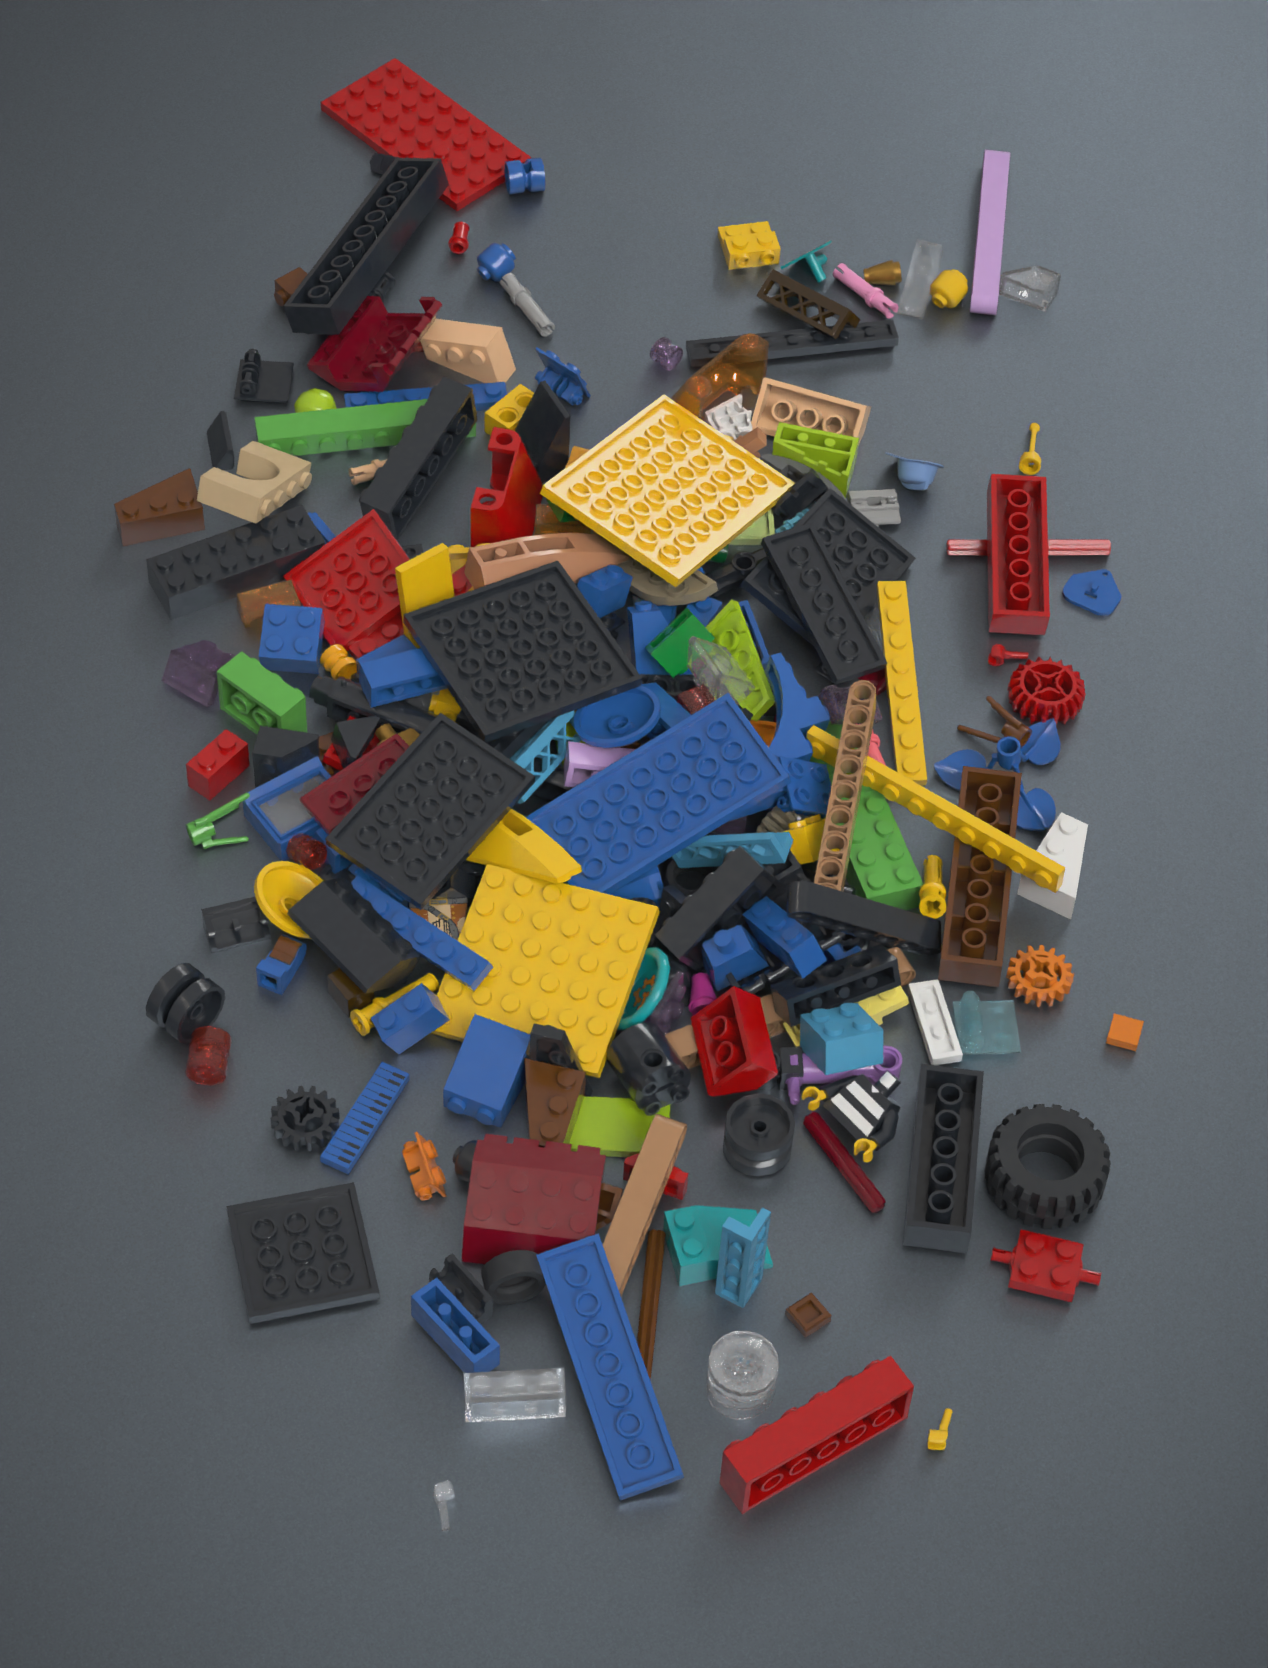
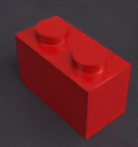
[186,729,250,801]

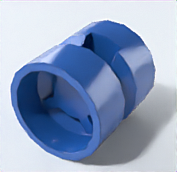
[504,158,546,195]

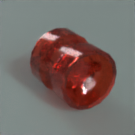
[287,833,327,869]

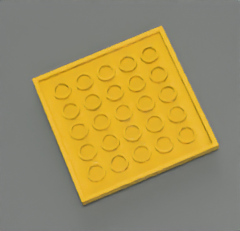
[430,864,660,1078]

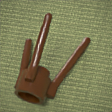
[957,696,1032,748]

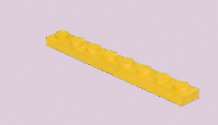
[876,581,927,786]

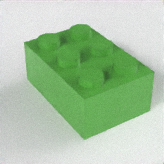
[217,651,307,735]

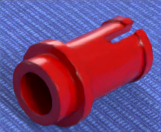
[448,221,470,254]

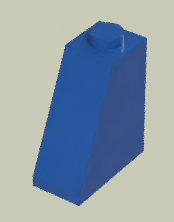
[627,601,694,675]

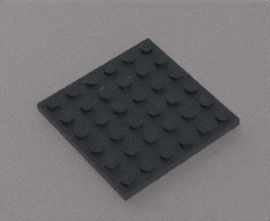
[403,561,642,743]

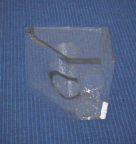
[687,636,755,706]

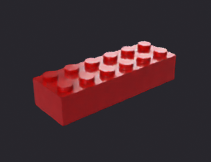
[987,474,1050,635]
[719,1355,914,1514]

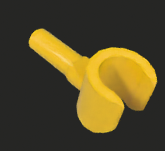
[927,1408,953,1450]

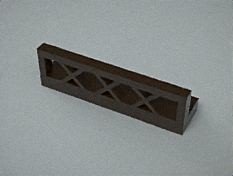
[756,269,861,339]

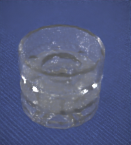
[706,1331,779,1420]

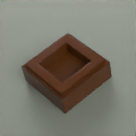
[785,1292,832,1338]

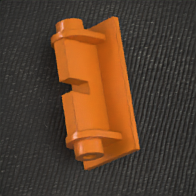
[402,1132,447,1201]

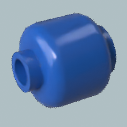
[477,243,516,282]

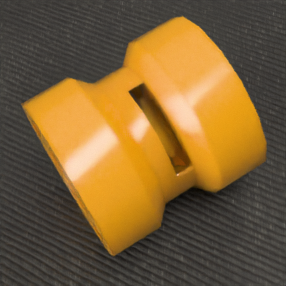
[320,644,357,680]

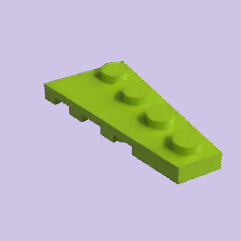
[704,599,775,722]

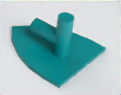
[780,240,832,282]

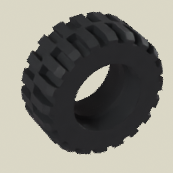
[984,1104,1111,1229]

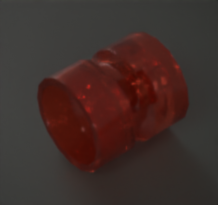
[185,1026,232,1086]

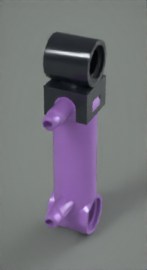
[758,1046,903,1105]

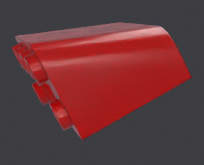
[471,427,543,547]

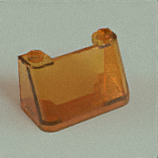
[670,333,769,421]

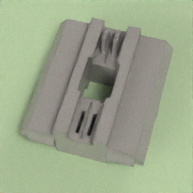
[847,489,901,527]

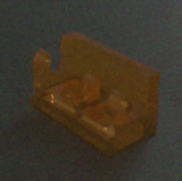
[237,580,301,628]

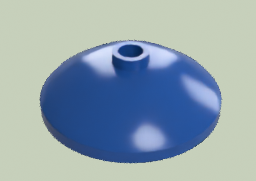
[573,686,661,748]

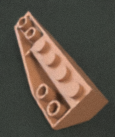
[464,533,629,590]

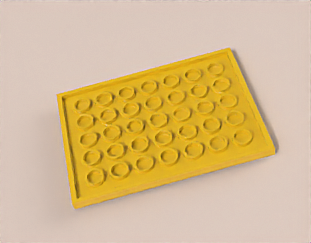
[540,394,795,587]

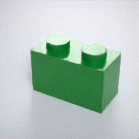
[645,608,715,678]

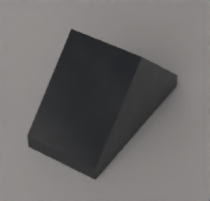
[331,716,380,769]

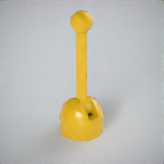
[1019,423,1041,475]

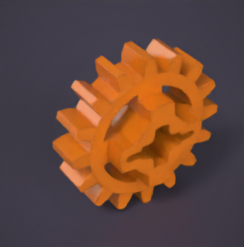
[1006,945,1074,1007]

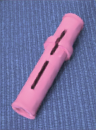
[833,263,899,319]

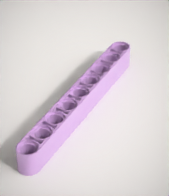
[970,149,1010,315]

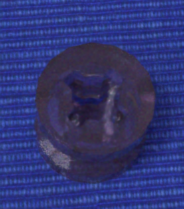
[650,337,683,371]

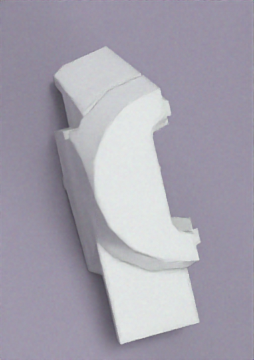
[705,394,752,440]

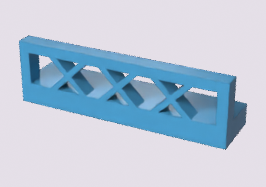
[510,711,581,804]
[672,832,793,868]
[715,1207,771,1308]

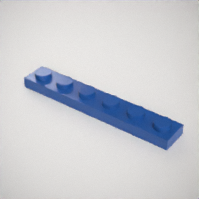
[344,382,507,411]
[351,875,493,991]

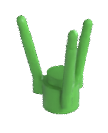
[185,793,250,850]

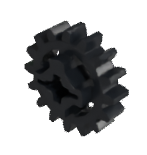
[270,1086,340,1151]

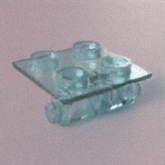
[953,991,1021,1054]

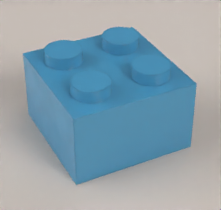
[800,1003,883,1075]

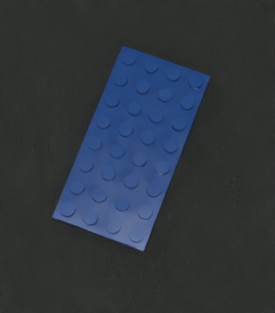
[526,693,791,895]

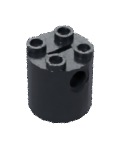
[607,1023,691,1115]

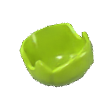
[294,388,337,413]

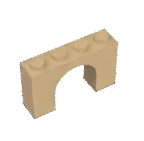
[197,441,312,524]

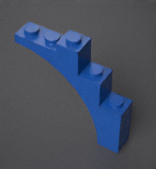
[728,652,830,822]

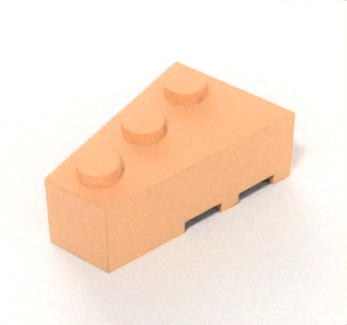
[420,319,516,383]

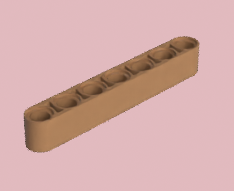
[602,1114,687,1297]

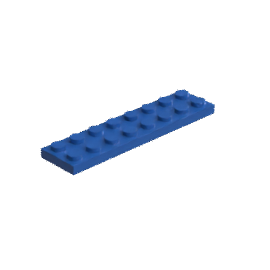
[536,1233,684,1501]

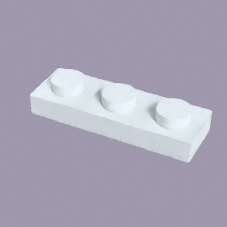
[907,979,963,1065]

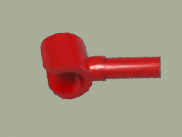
[988,644,1028,667]

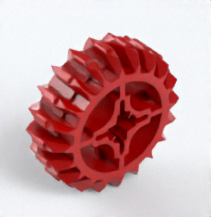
[1007,656,1086,725]

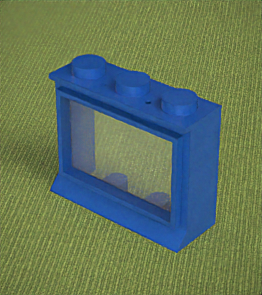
[243,756,331,861]

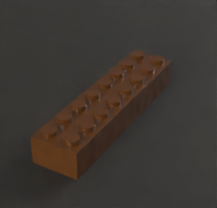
[938,766,1022,987]

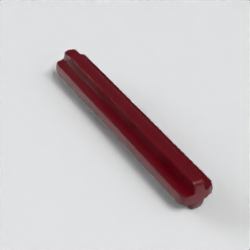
[803,1111,886,1213]

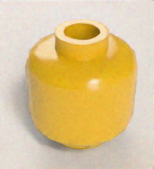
[929,269,968,309]

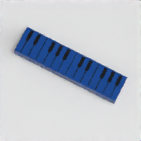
[320,1062,410,1175]

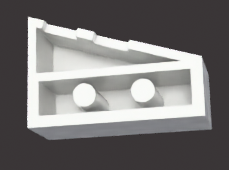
[1017,812,1088,920]

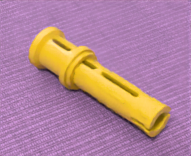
[919,855,947,919]
[350,972,440,1036]

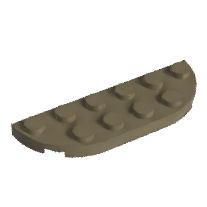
[593,531,718,606]

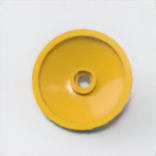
[254,861,323,939]

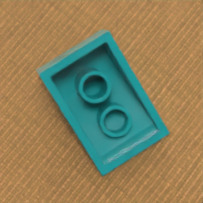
[663,1205,773,1286]

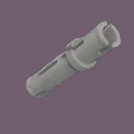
[500,273,555,337]

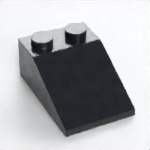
[515,380,570,483]

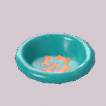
[617,947,670,1031]

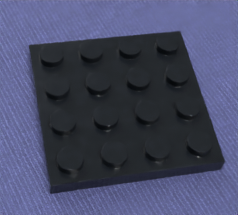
[226,1182,380,1324]

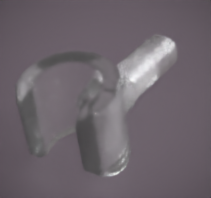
[433,1480,455,1531]

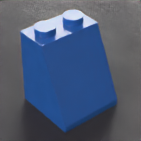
[443,1014,530,1128]

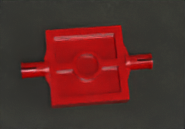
[990,1229,1102,1302]

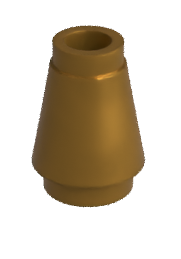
[863,260,902,286]

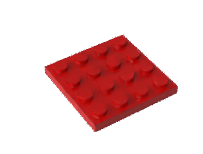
[283,509,410,651]

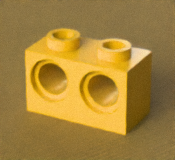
[484,384,534,436]

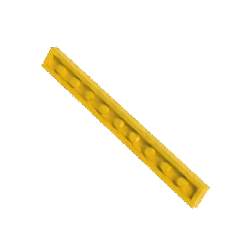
[806,725,1065,893]

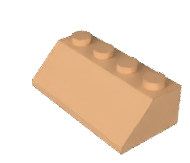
[751,377,871,446]

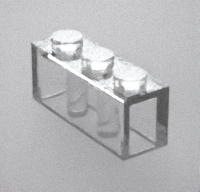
[463,1368,566,1422]

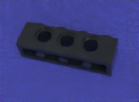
[770,944,901,1027]

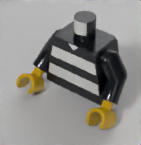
[802,1070,901,1162]

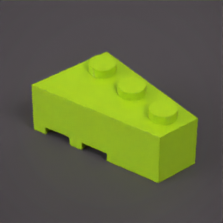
[772,422,859,499]

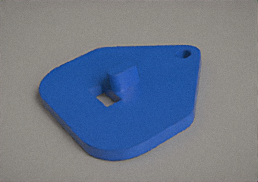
[1062,569,1121,616]

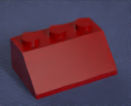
[691,986,778,1097]

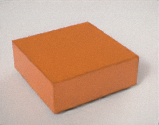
[1106,1013,1144,1052]

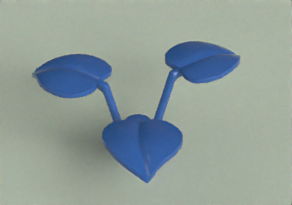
[934,719,1060,831]

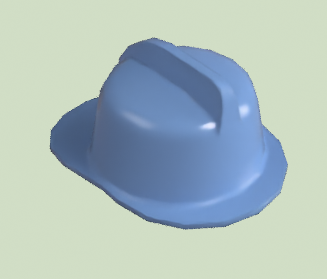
[885,452,944,491]

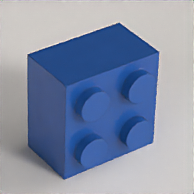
[259,604,325,674]

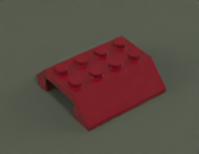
[307,296,442,392]
[461,1134,606,1265]

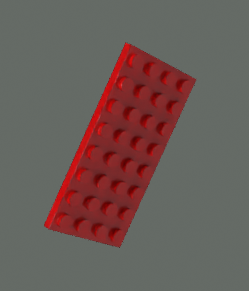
[320,58,532,211]

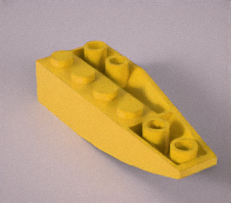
[466,809,582,883]

